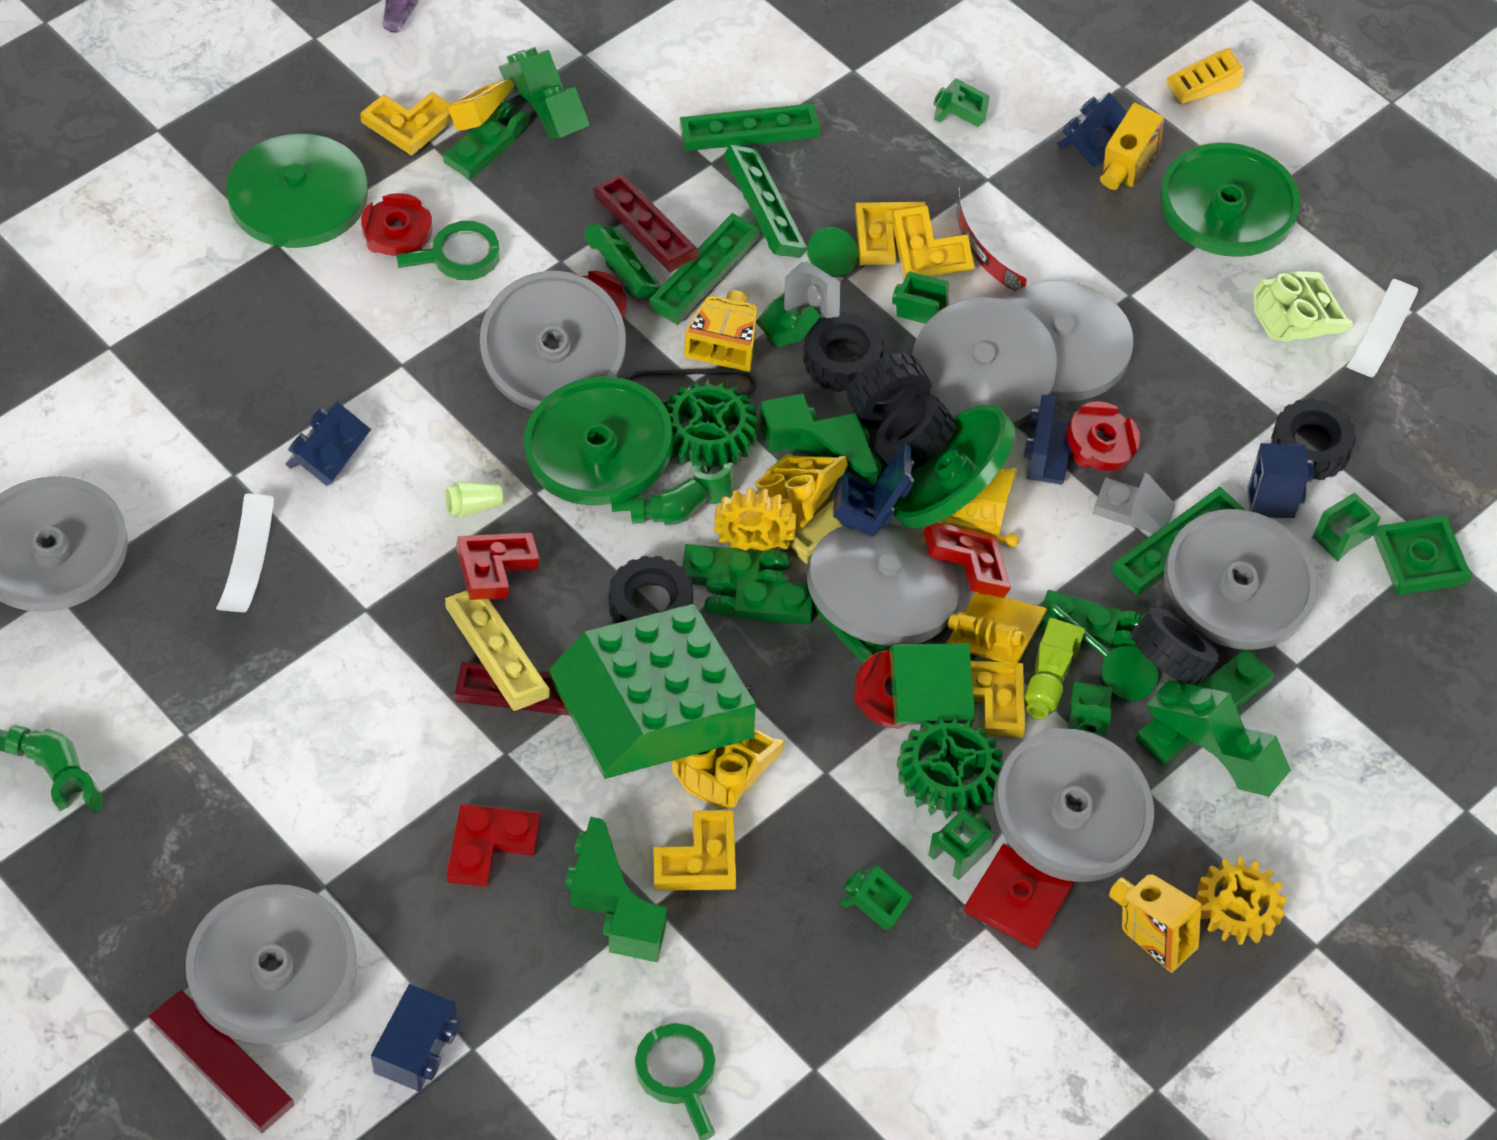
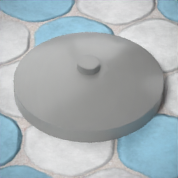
[480,271,626,410]
[1005,280,1133,401]
[912,297,1057,428]
[0,476,128,612]
[1164,509,1318,650]
[807,523,960,646]
[994,729,1154,882]
[186,884,357,1045]

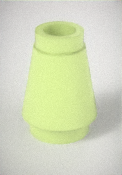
[445,481,503,519]

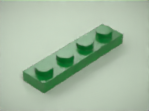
[679,103,820,151]
[723,145,807,258]
[649,213,761,325]
[1111,487,1246,596]
[1136,650,1275,766]

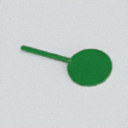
[778,227,859,302]
[1051,605,1158,701]

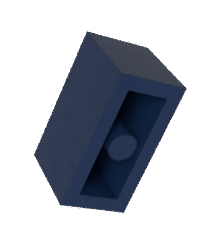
[1247,443,1314,518]
[371,984,460,1092]

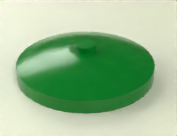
[226,134,368,248]
[1159,143,1300,257]
[524,376,673,506]
[893,405,1015,528]

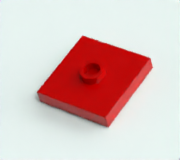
[963,844,1074,950]

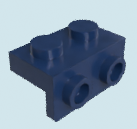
[1057,92,1127,167]
[1023,395,1070,485]
[285,401,371,486]

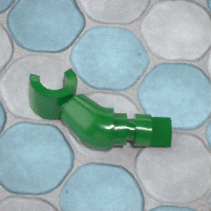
[611,460,736,526]
[0,725,103,813]

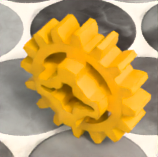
[713,488,797,553]
[1195,857,1287,945]

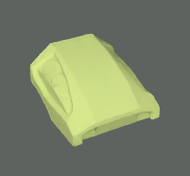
[1254,271,1353,342]

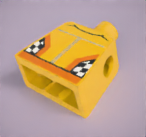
[1100,102,1164,190]
[684,290,757,372]
[1109,874,1201,973]

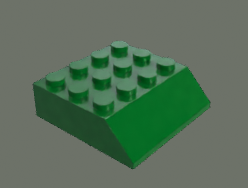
[548,604,756,779]

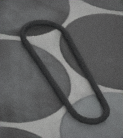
[625,368,757,405]

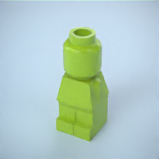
[1024,617,1085,720]

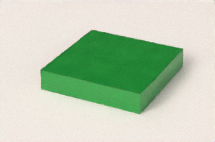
[1373,515,1472,596]
[889,643,975,725]

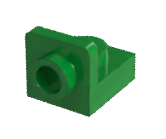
[933,78,990,127]
[756,298,821,347]
[1067,682,1112,735]
[839,865,913,930]

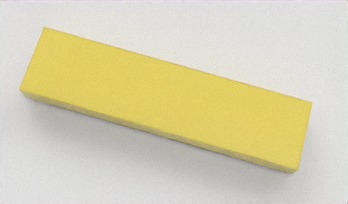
[445,590,549,711]

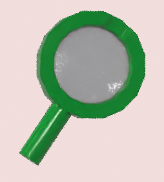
[396,221,499,280]
[635,1023,716,1140]

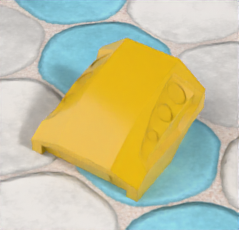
[755,454,848,530]
[939,467,1017,535]
[672,729,785,810]

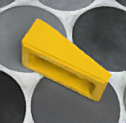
[1166,48,1244,104]
[448,79,514,131]

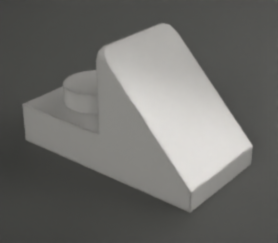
[784,261,840,318]
[1093,473,1175,533]

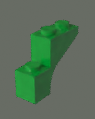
[498,47,590,139]
[759,393,882,486]
[1146,680,1291,797]
[565,816,667,962]

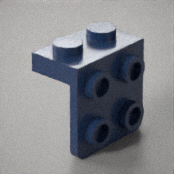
[833,442,914,537]

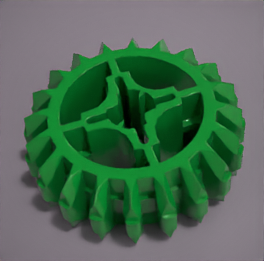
[664,379,759,473]
[897,715,1004,820]

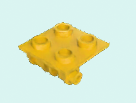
[946,592,1047,666]

